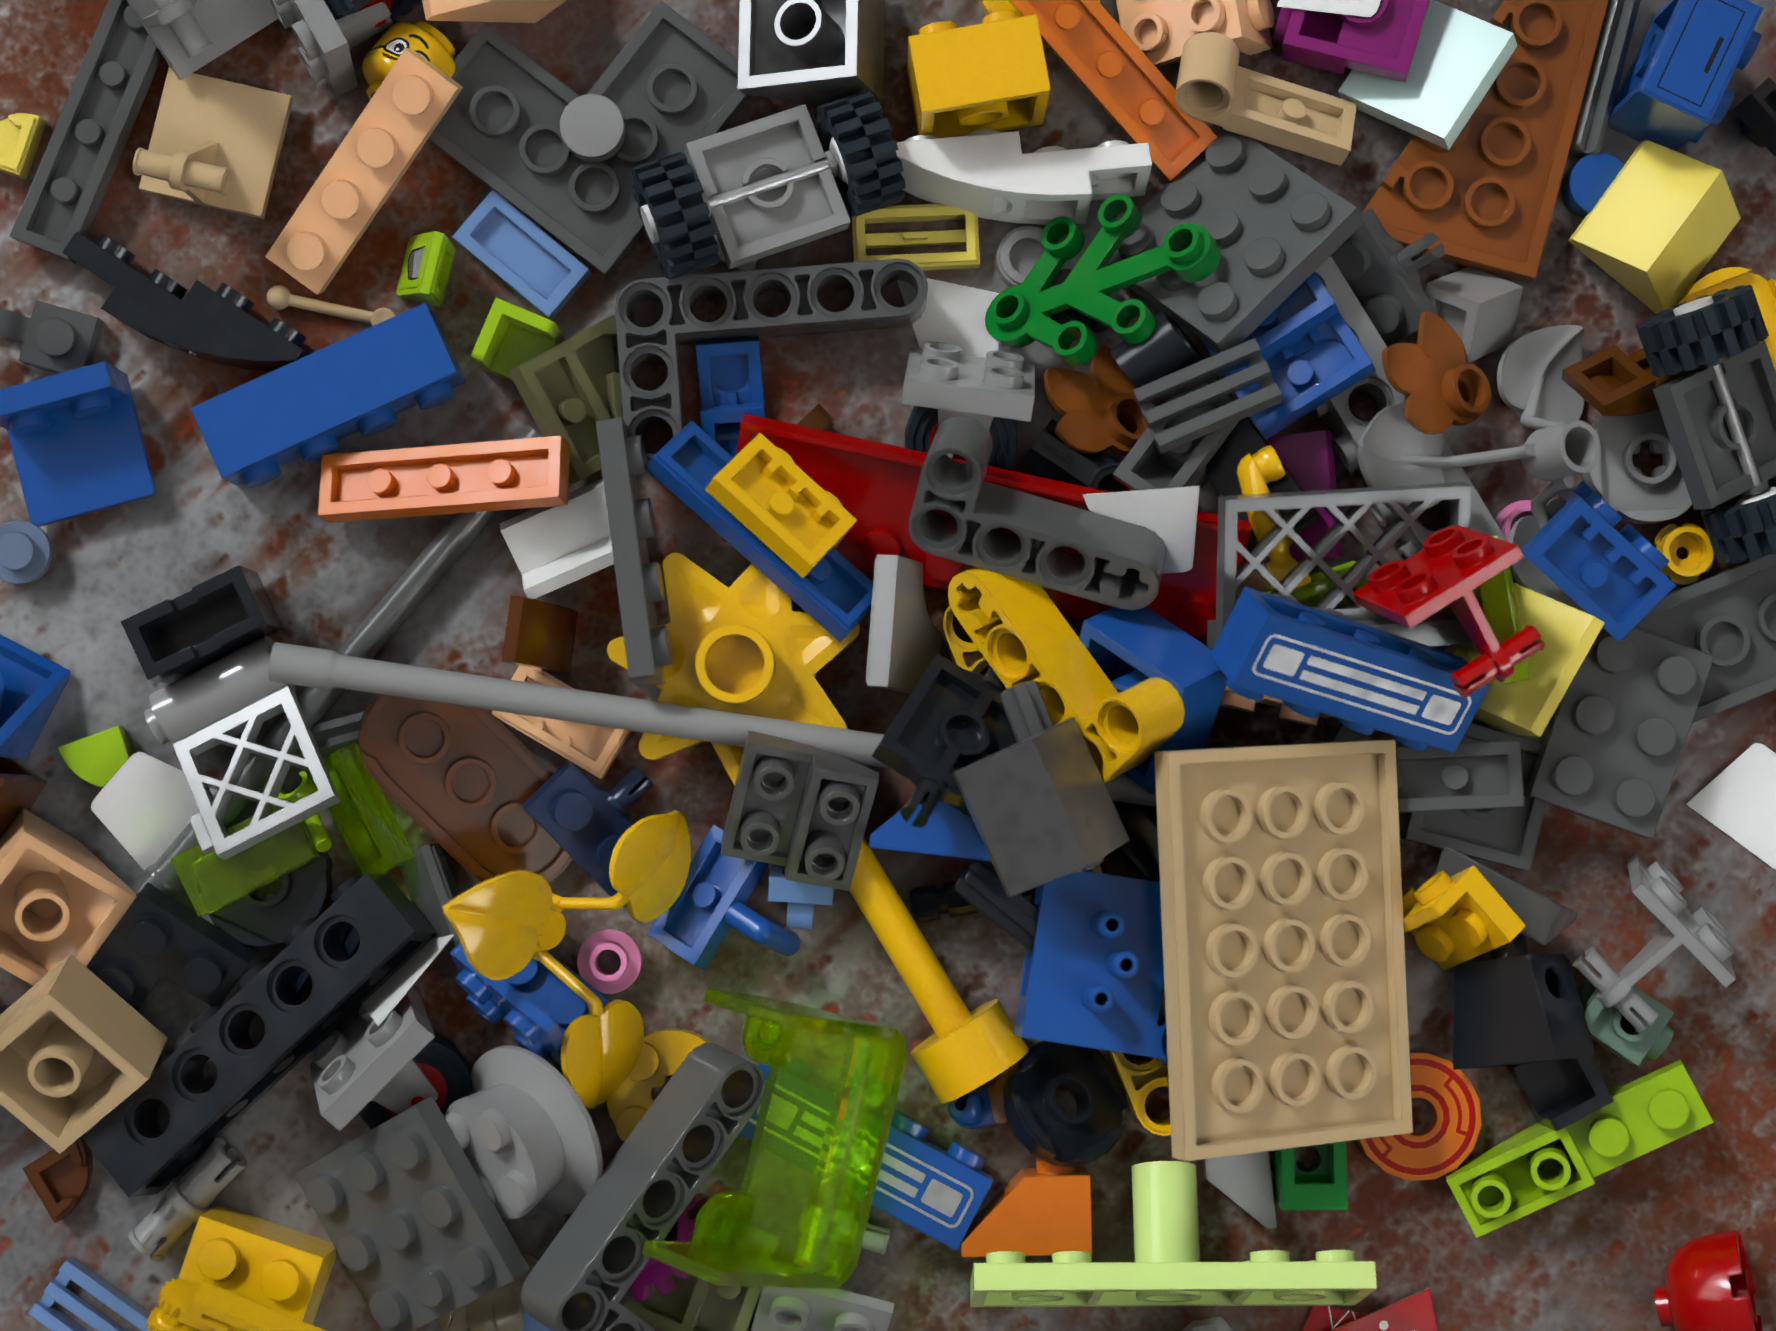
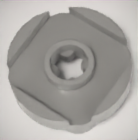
[1582,409,1693,524]

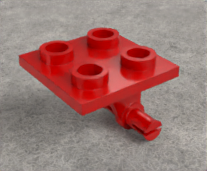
[1352,526,1545,698]

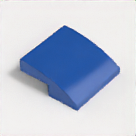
[1203,271,1376,440]

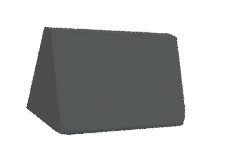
[398,843,461,977]
[1435,846,1578,945]

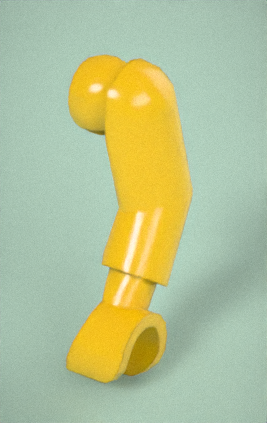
[1237,445,1312,591]

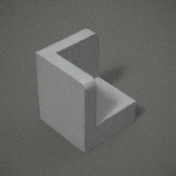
[1416,267,1523,363]

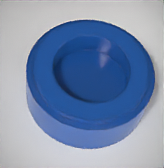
[1562,153,1624,218]

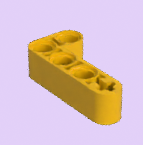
[948,567,1185,783]

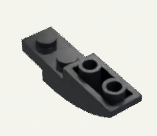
[62,231,309,371]

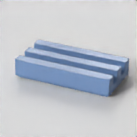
[28,1257,150,1331]

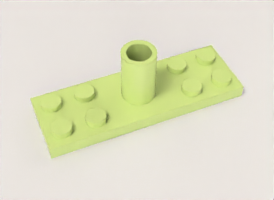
[970,1161,1377,1307]

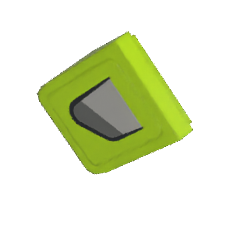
[396,231,456,307]

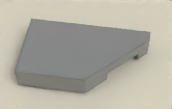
[1202,1151,1277,1229]

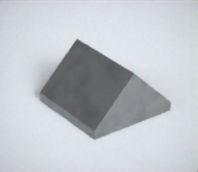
[952,717,1130,897]

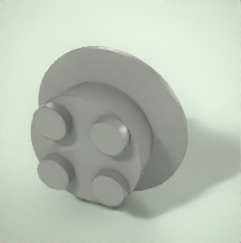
[443,1045,603,1219]

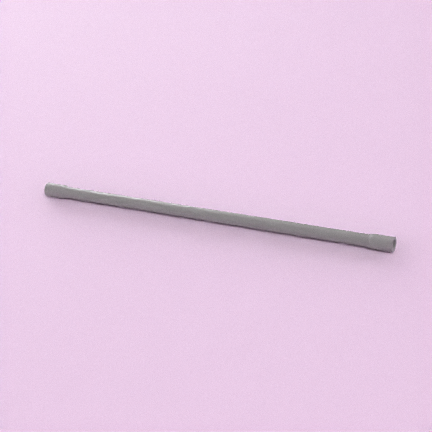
[268,642,1157,807]

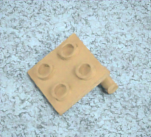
[132,68,294,219]

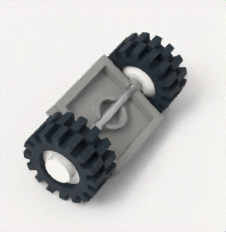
[630,90,906,279]

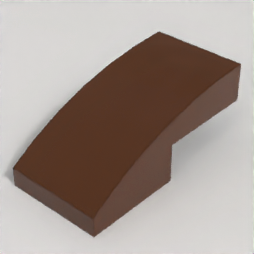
[1562,345,1694,417]
[502,595,578,674]

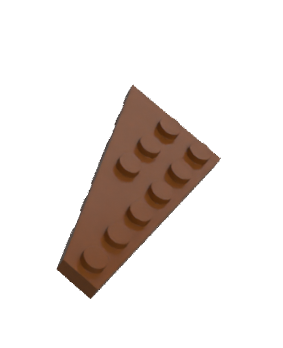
[1361,0,1609,283]

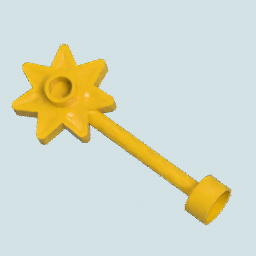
[607,553,1029,1104]

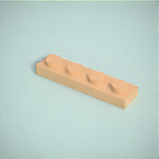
[265,48,463,295]

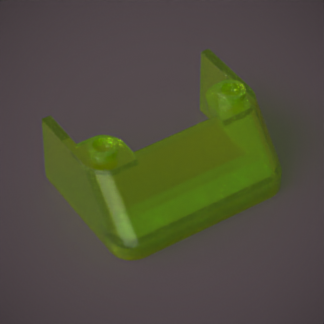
[642,988,907,1289]

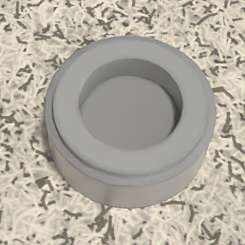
[560,94,626,162]
[996,226,1046,287]

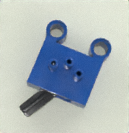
[954,860,1168,1067]

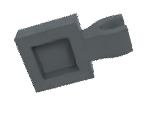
[0,300,104,374]

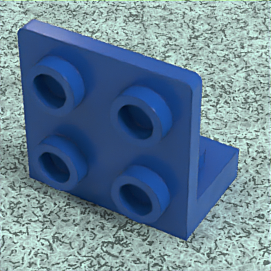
[0,361,157,527]
[1521,481,1676,642]
[450,944,611,1066]

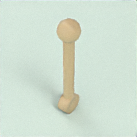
[266,285,396,326]

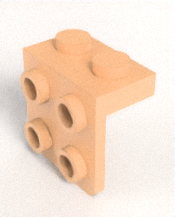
[1116,0,1274,68]

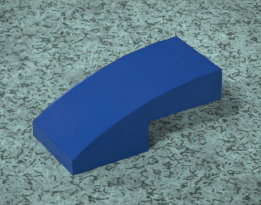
[695,336,766,458]

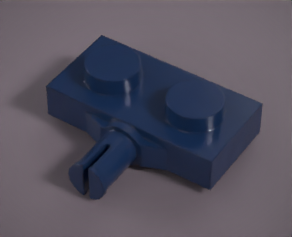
[521,761,654,897]

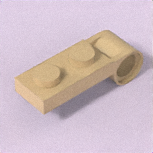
[1175,32,1357,166]

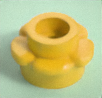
[1654,523,1714,585]

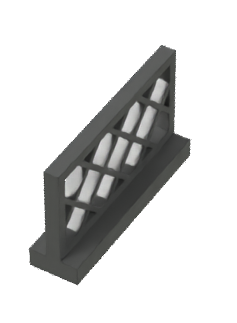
[1207,482,1473,649]

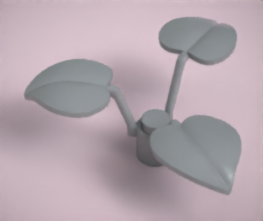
[1357,325,1601,612]

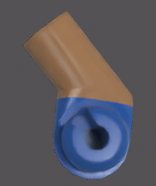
[948,1068,1009,1129]

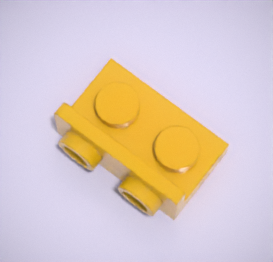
[705,433,857,578]
[1402,865,1526,971]

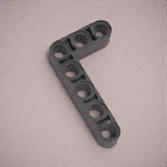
[615,259,928,465]
[521,1043,766,1331]

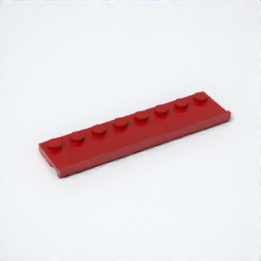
[723,413,1252,646]

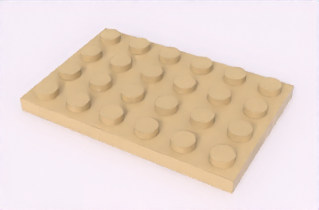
[1154,739,1413,1161]

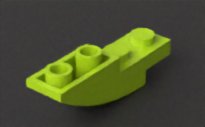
[1446,1059,1714,1238]

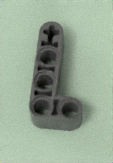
[909,416,1166,610]

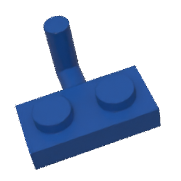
[647,824,800,970]

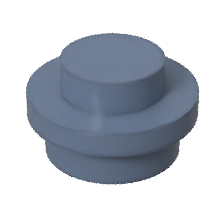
[0,521,53,585]

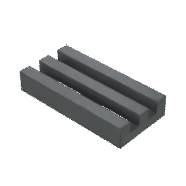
[1133,338,1282,454]

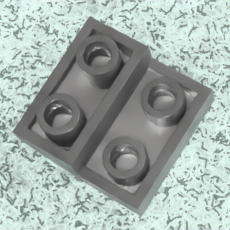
[721,730,879,891]

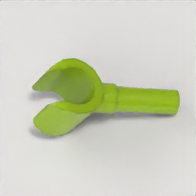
[277,771,332,852]

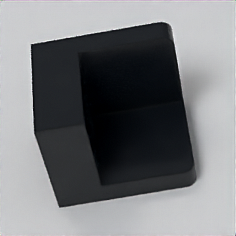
[1507,1058,1614,1131]

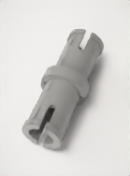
[129,1138,247,1262]

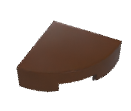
[22,1133,93,1223]

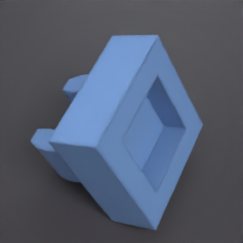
[768,864,834,930]

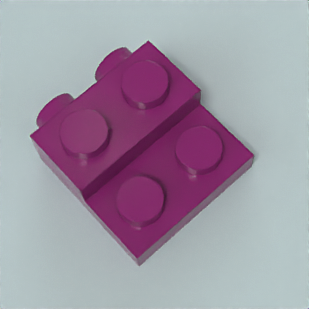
[1274,0,1430,82]

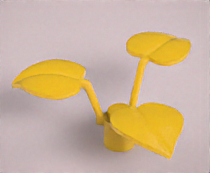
[442,810,691,1109]

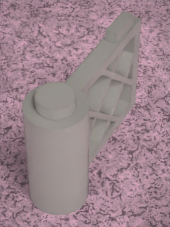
[144,635,341,860]

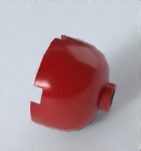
[1654,1230,1763,1331]

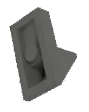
[1113,382,1240,491]

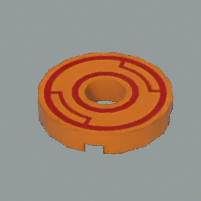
[1357,1051,1482,1181]

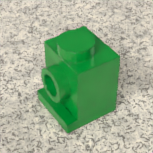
[1273,1141,1348,1211]

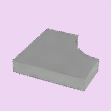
[866,555,942,694]

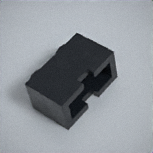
[121,565,284,684]

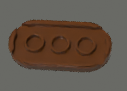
[358,693,572,883]

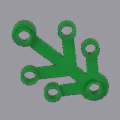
[985,194,1221,366]

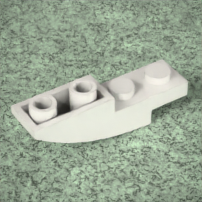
[896,129,1152,225]

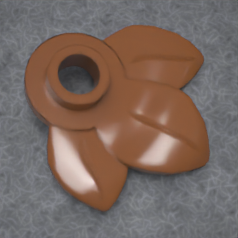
[1382,310,1491,435]
[1044,344,1148,456]

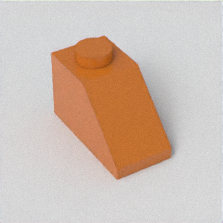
[960,1158,1092,1257]

